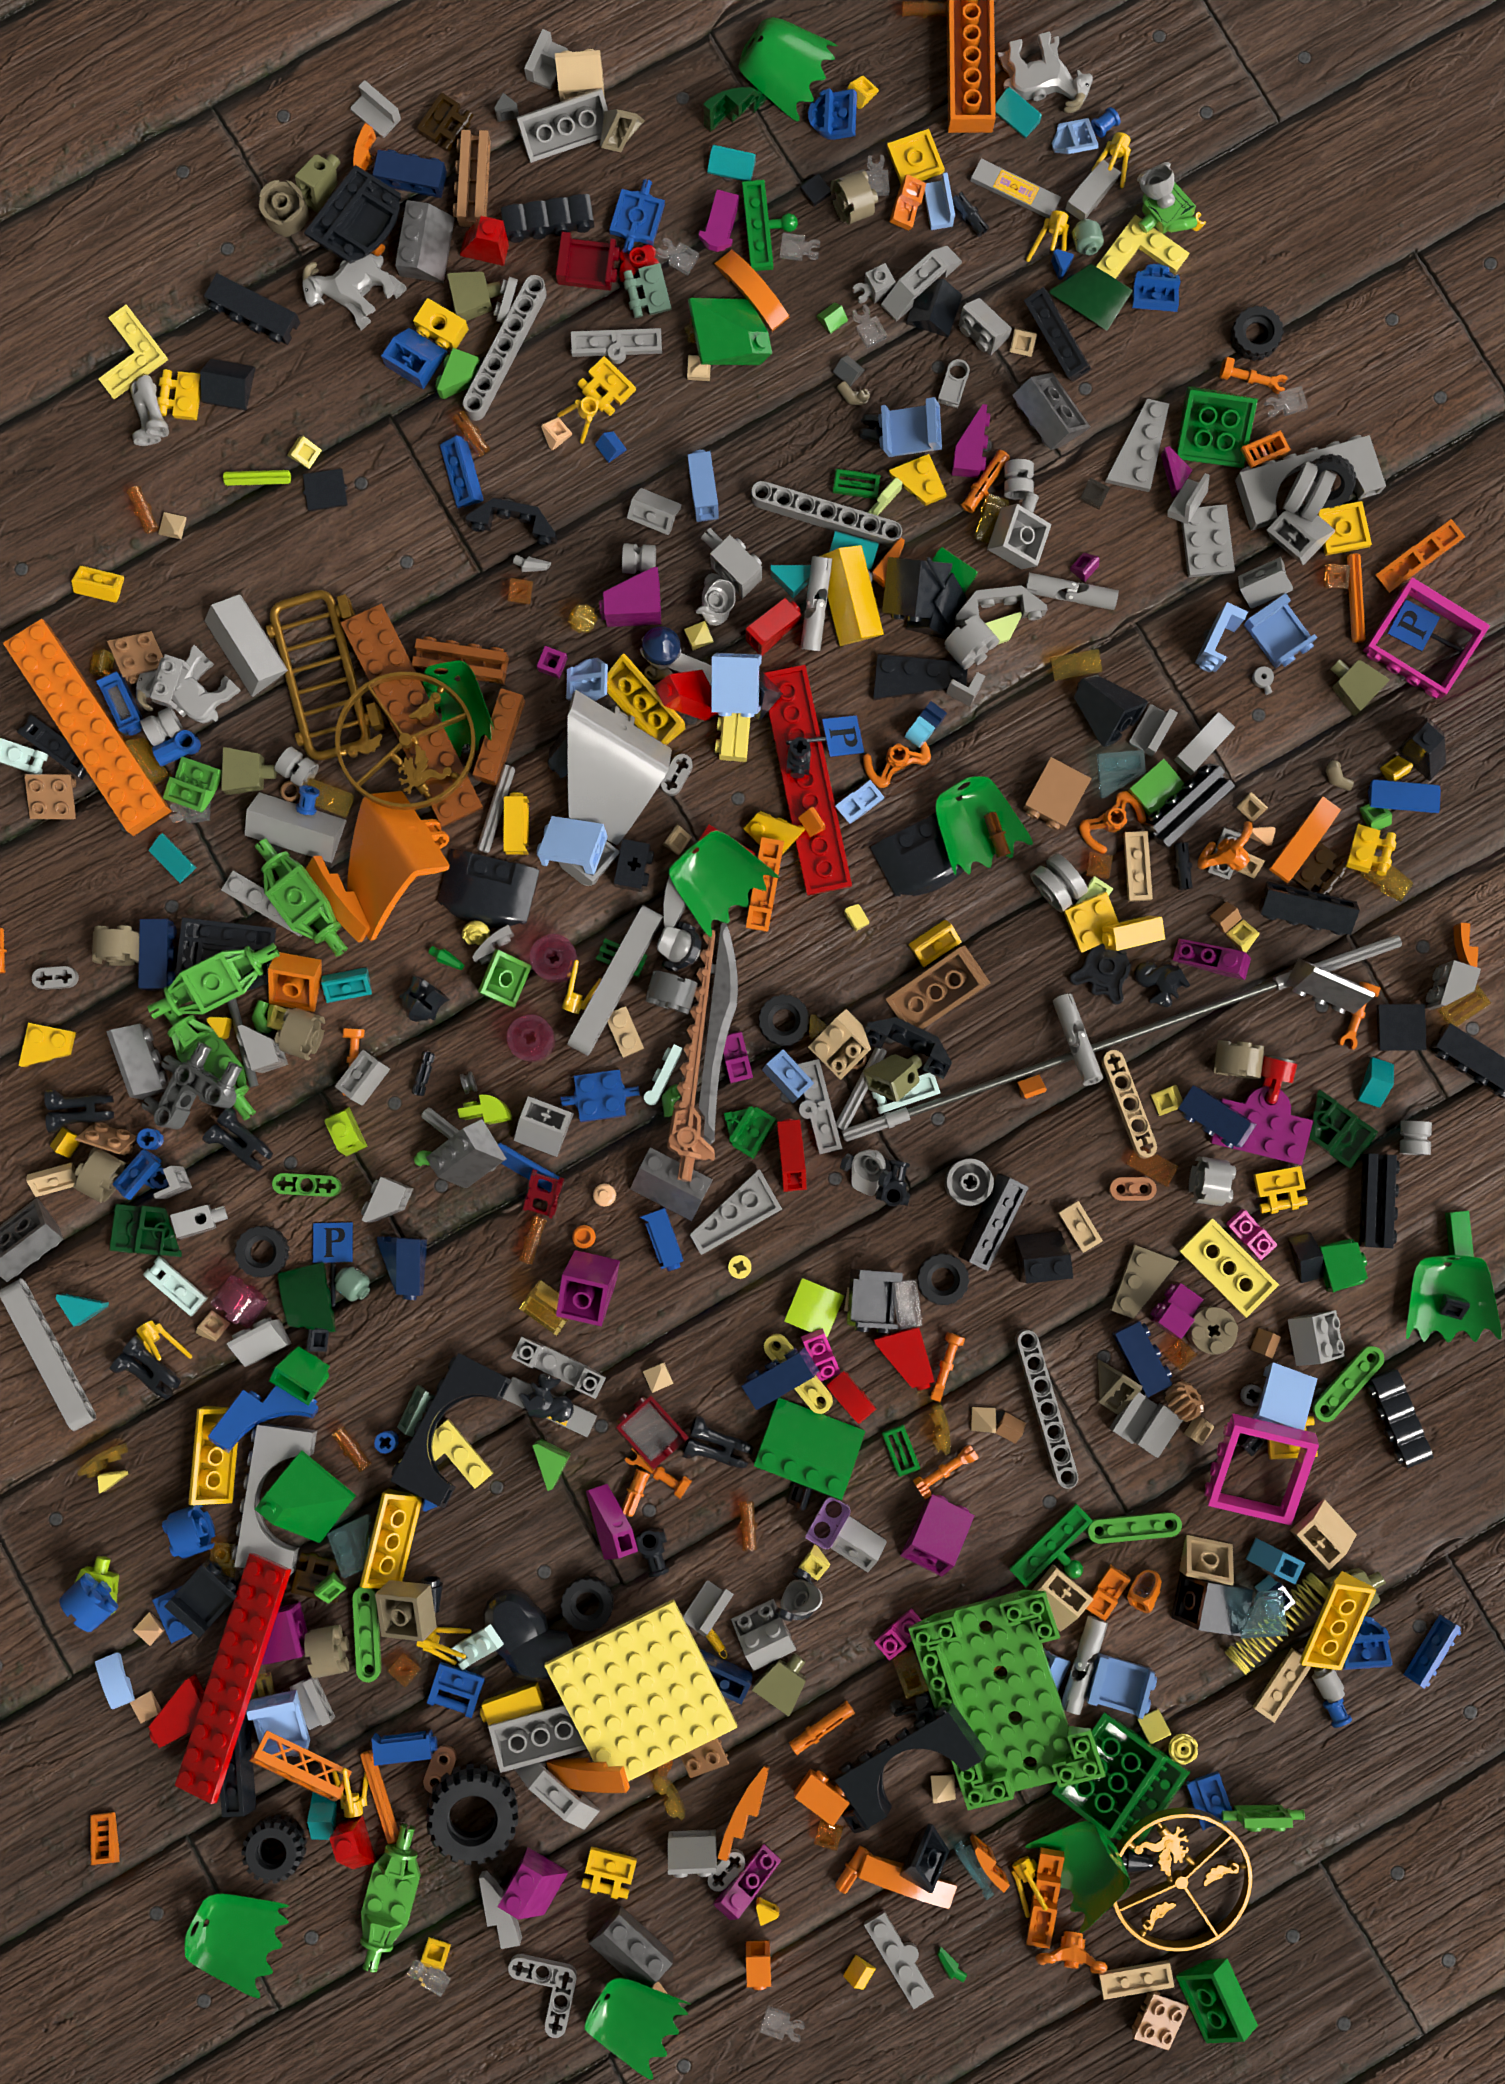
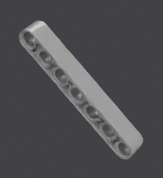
[463,275,547,421]
[752,481,902,548]
[567,906,664,1056]
[0,1278,96,1431]
[1015,1329,1078,1489]

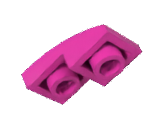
[1226,1209,1277,1261]
[801,1328,841,1381]
[874,1608,922,1661]

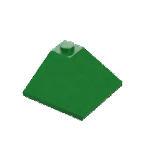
[688,298,772,365]
[1177,386,1258,468]
[254,1451,356,1543]

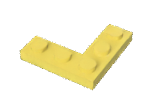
[1096,215,1190,279]
[99,305,168,399]
[394,1419,494,1489]

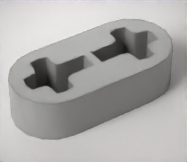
[661,754,693,796]
[32,966,79,990]
[708,1848,745,1892]

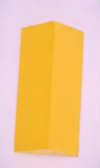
[819,545,884,646]
[607,654,686,745]
[189,1406,238,1505]
[360,1489,423,1589]
[1299,1571,1376,1670]

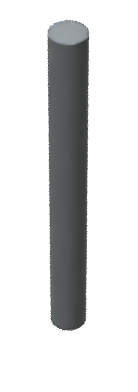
[227,998,259,1088]

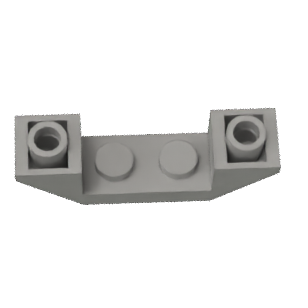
[881,246,962,322]
[954,585,1047,628]
[511,1337,606,1399]
[515,1761,600,1830]

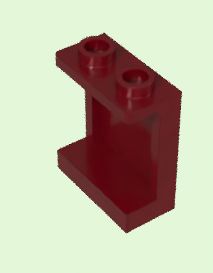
[556,232,620,291]

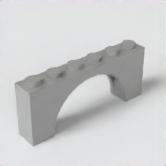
[1235,435,1386,531]
[232,1423,317,1575]

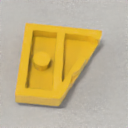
[889,454,947,506]
[744,811,806,855]
[19,1023,76,1067]

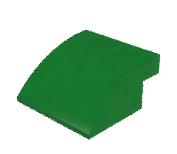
[1051,1713,1190,1852]

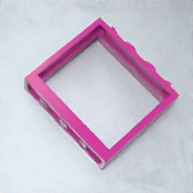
[1363,577,1490,699]
[1204,1414,1319,1525]

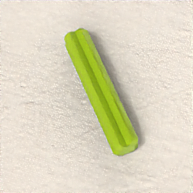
[223,470,291,486]

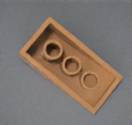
[886,946,991,1029]

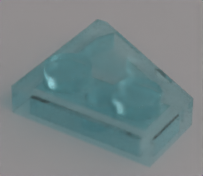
[1097,750,1146,798]
[327,1514,372,1578]
[1240,1590,1288,1639]
[954,1841,994,1900]

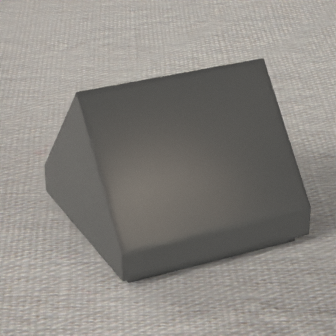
[495,93,519,122]
[833,355,865,387]

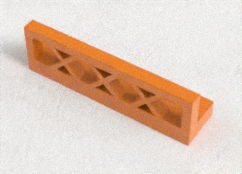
[249,1731,352,1802]

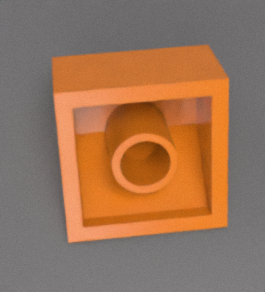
[268,952,322,1012]

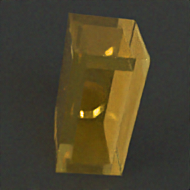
[519,1280,570,1336]

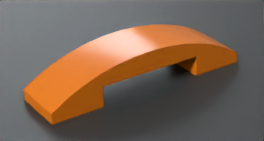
[715,250,789,331]
[746,837,784,932]

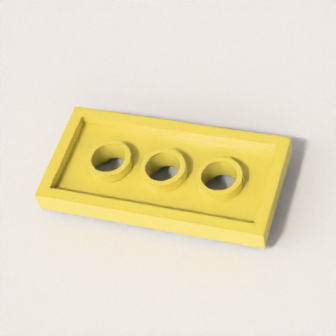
[1179,1218,1279,1318]

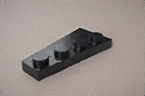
[873,654,968,701]

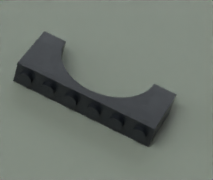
[391,1353,512,1508]
[835,1702,987,1828]

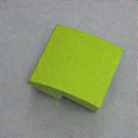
[784,1278,845,1337]

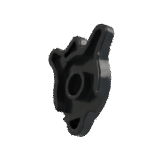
[1069,944,1131,1005]

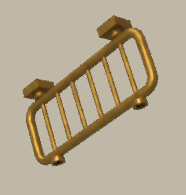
[266,590,385,761]

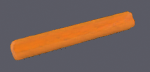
[1347,553,1365,643]
[360,1750,399,1844]

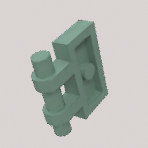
[623,263,672,318]

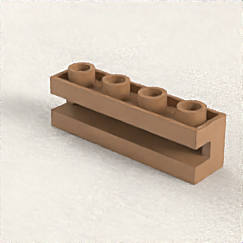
[453,130,491,227]

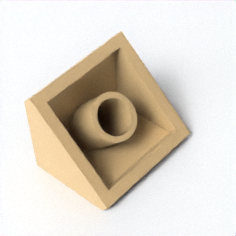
[1179,1535,1234,1586]

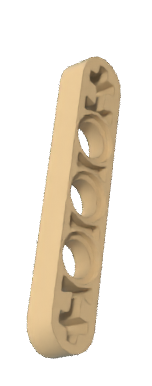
[1102,1050,1157,1159]

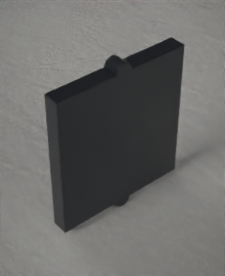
[303,468,348,512]

